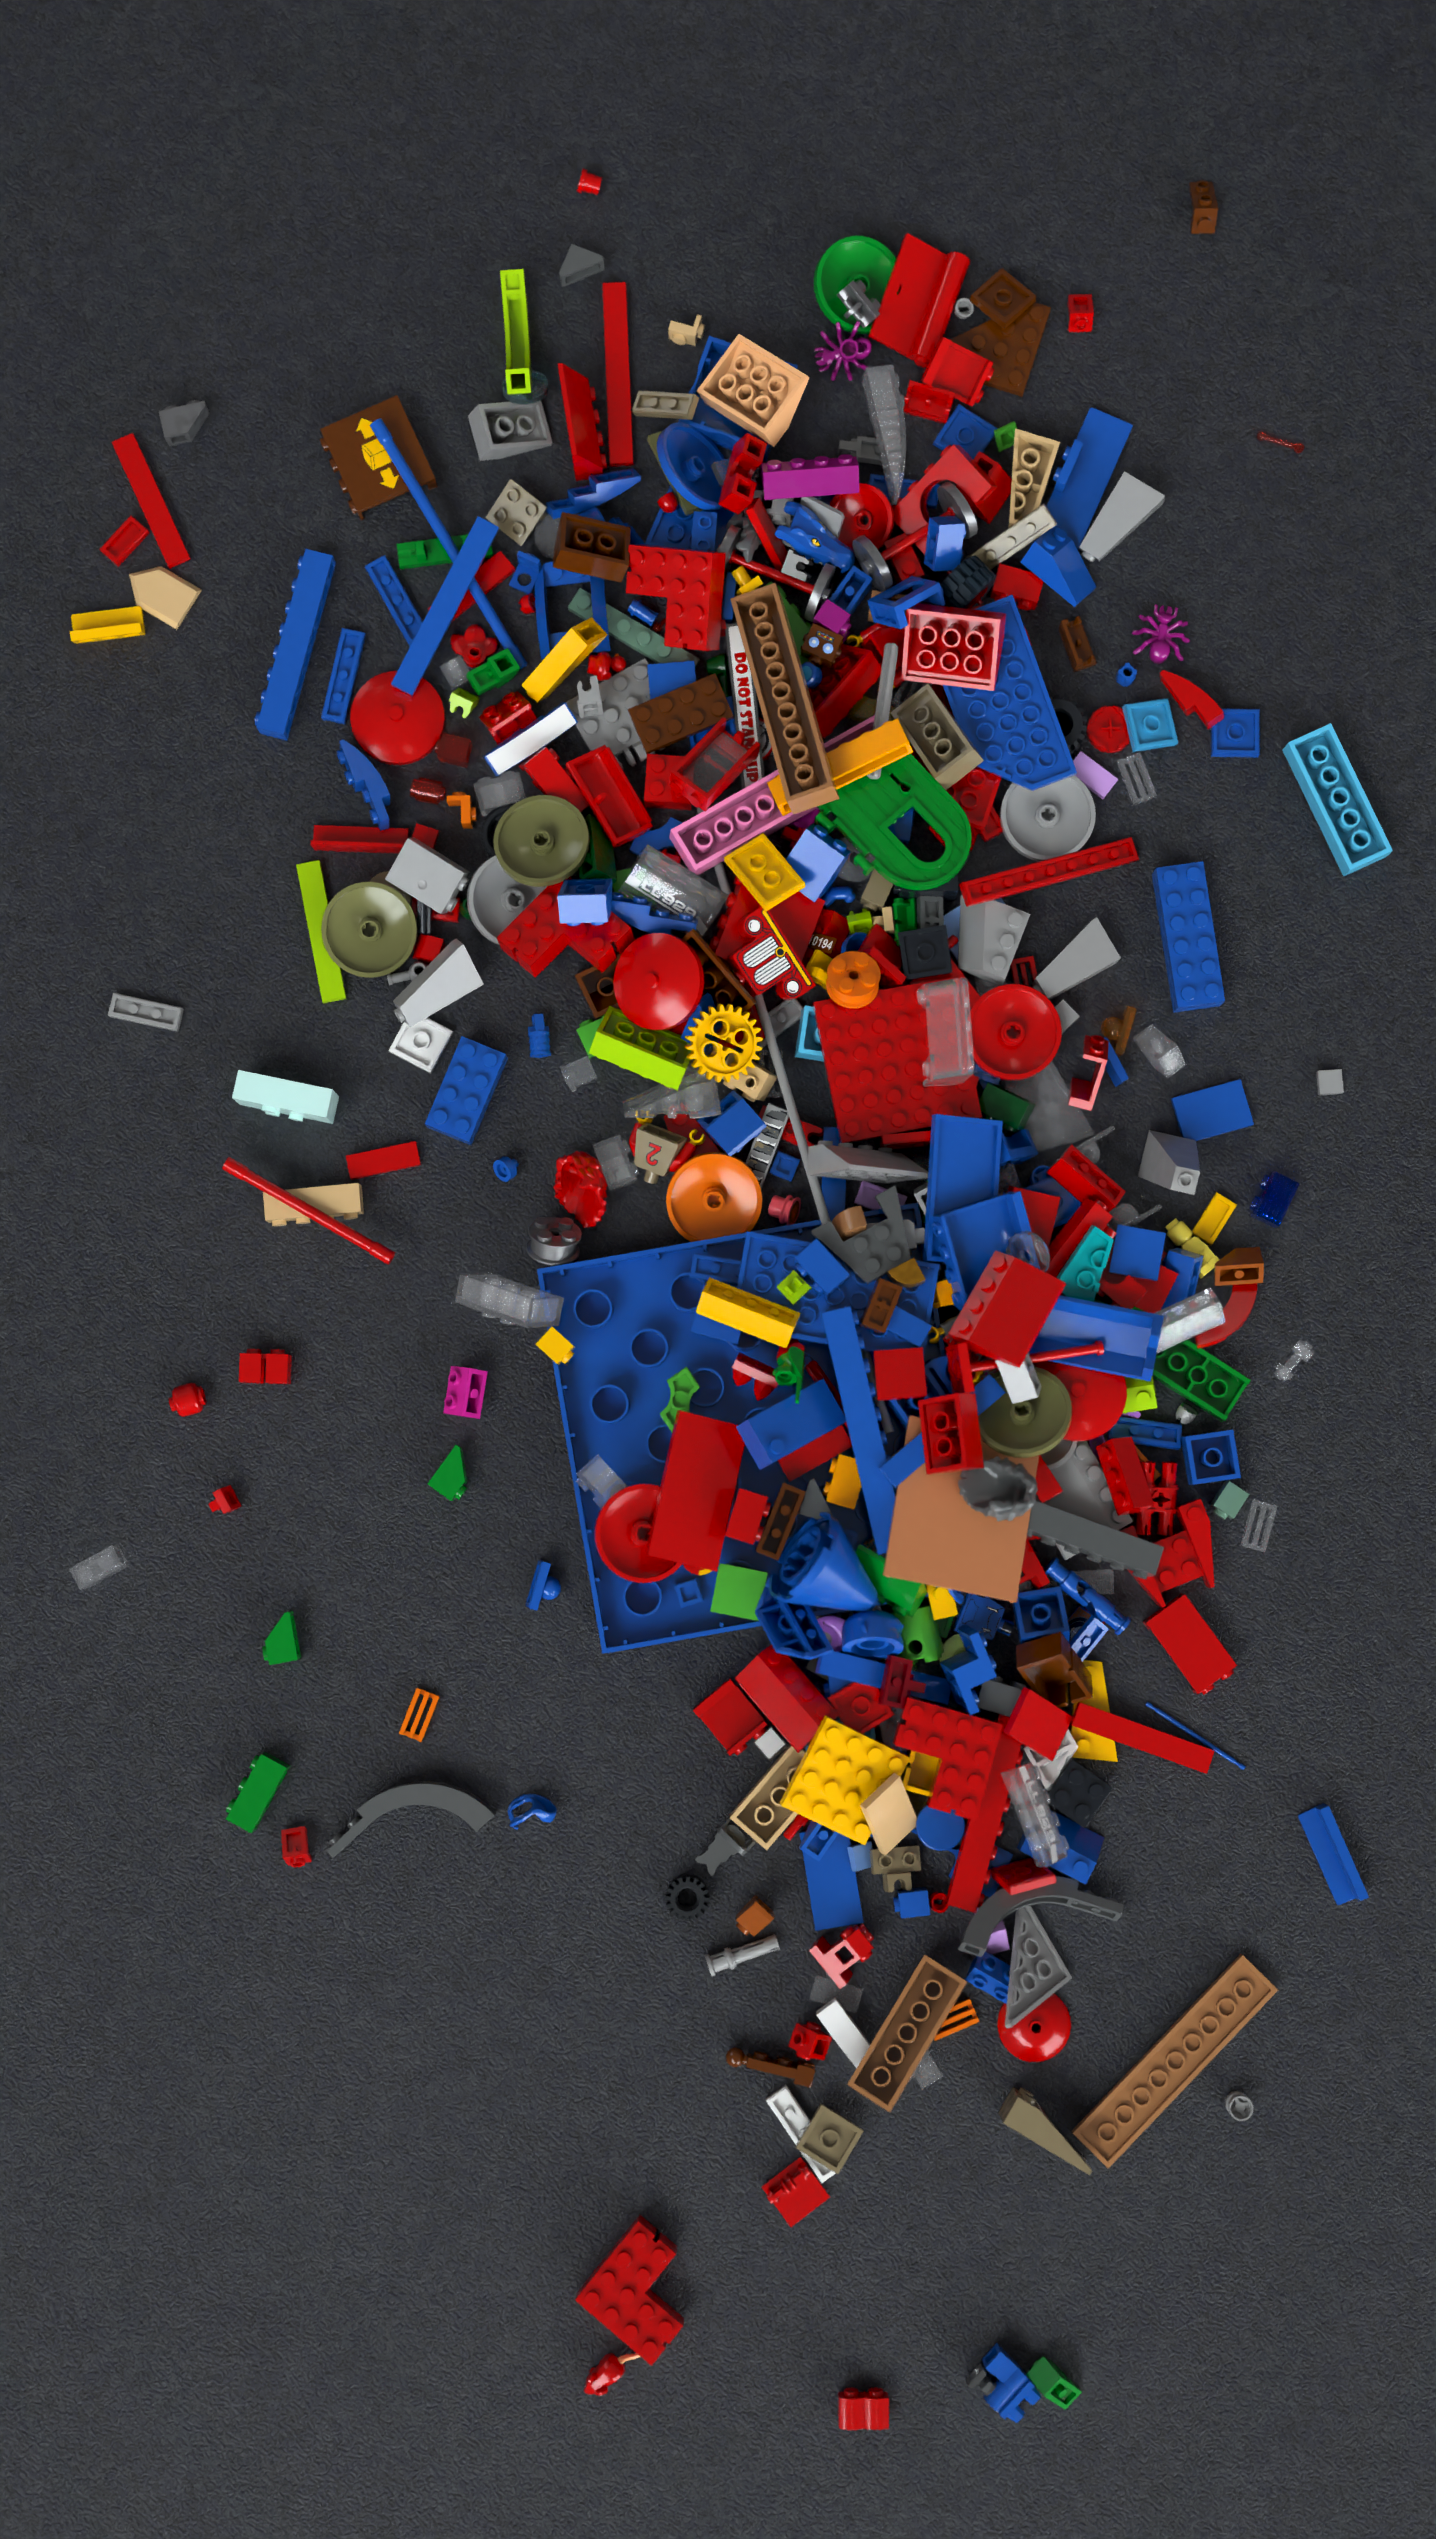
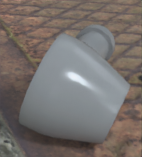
[387,961,428,986]

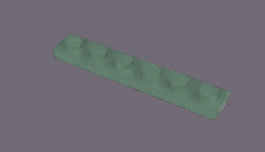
[568,588,700,669]

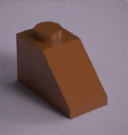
[1214,1247,1264,1286]
[736,1895,774,1936]

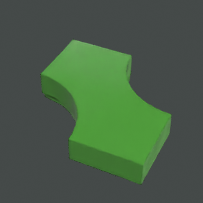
[660,1367,700,1432]

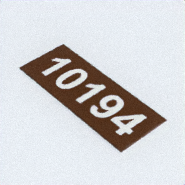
[808,932,837,954]

